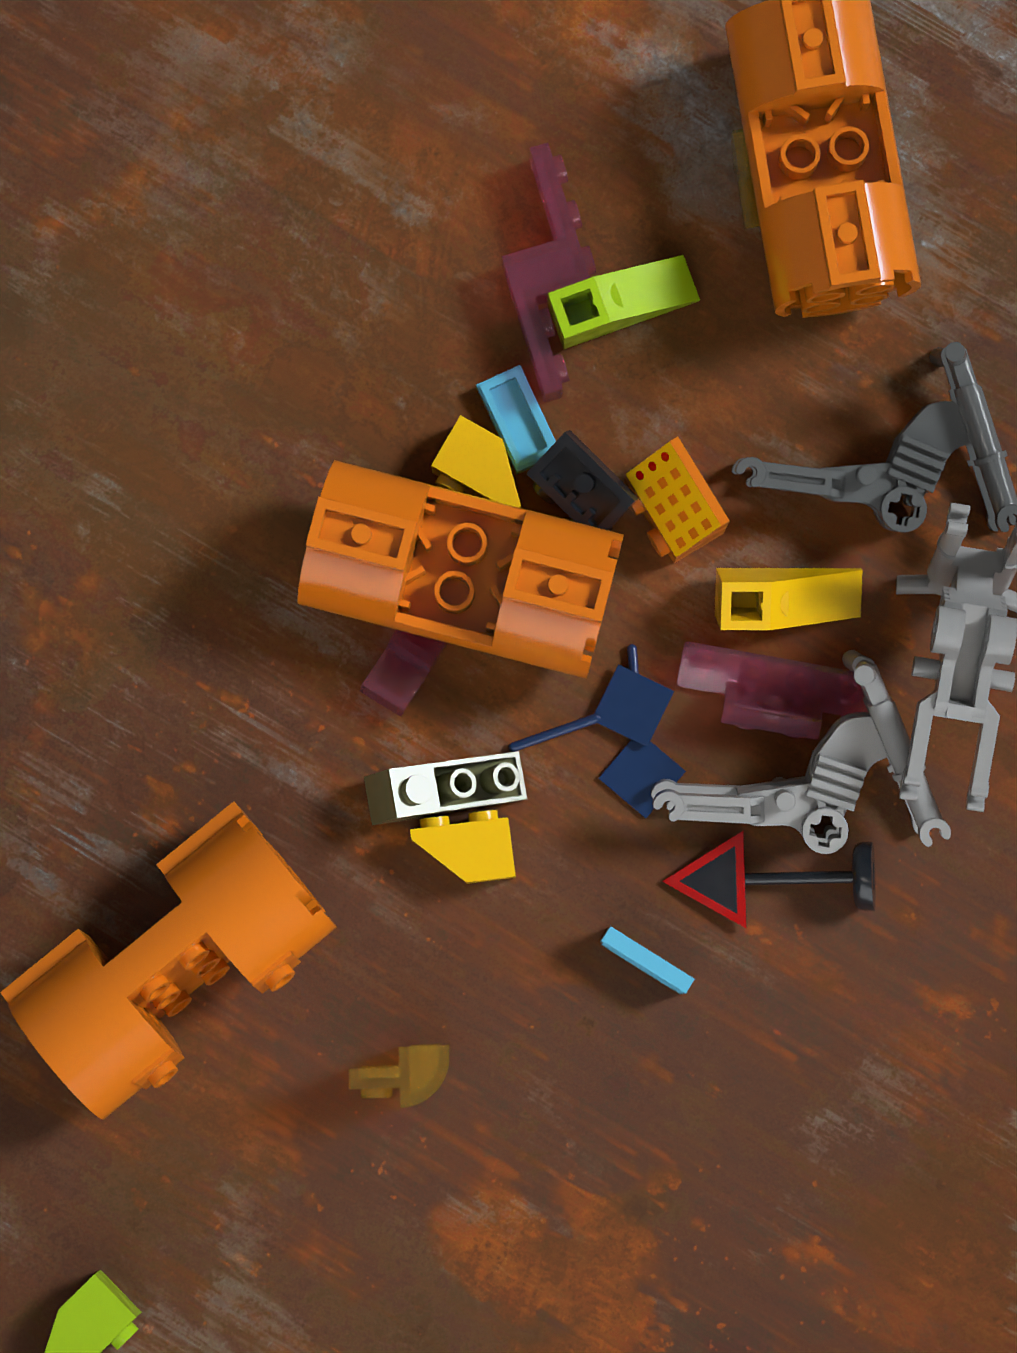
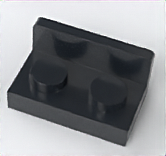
[526,430,639,531]

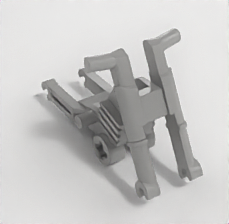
[896,503,1017,812]
[651,650,951,854]

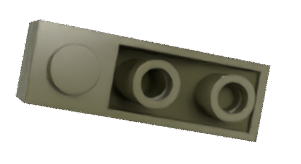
[364,751,527,825]

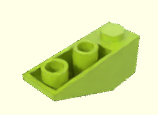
[547,255,700,349]
[44,1270,142,1353]

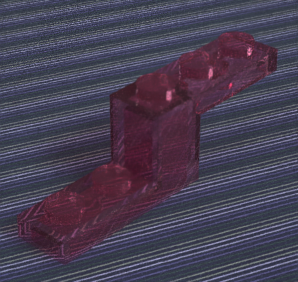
[502,143,597,403]

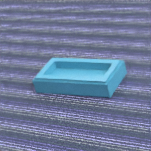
[476,365,556,474]
[600,926,695,994]

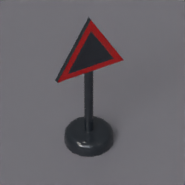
[662,830,876,929]

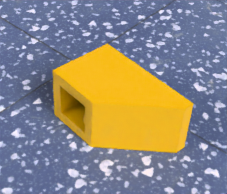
[431,415,521,508]
[410,810,516,884]

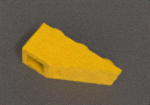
[715,568,863,630]

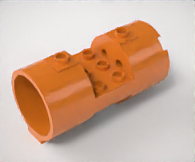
[725,0,921,318]
[297,460,624,679]
[0,801,337,1120]

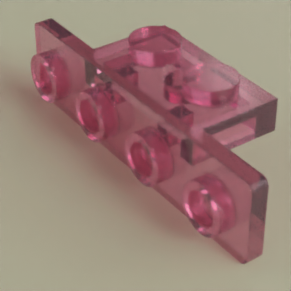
[677,642,868,740]

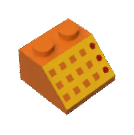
[624,436,730,563]

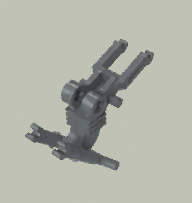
[731,342,1017,532]

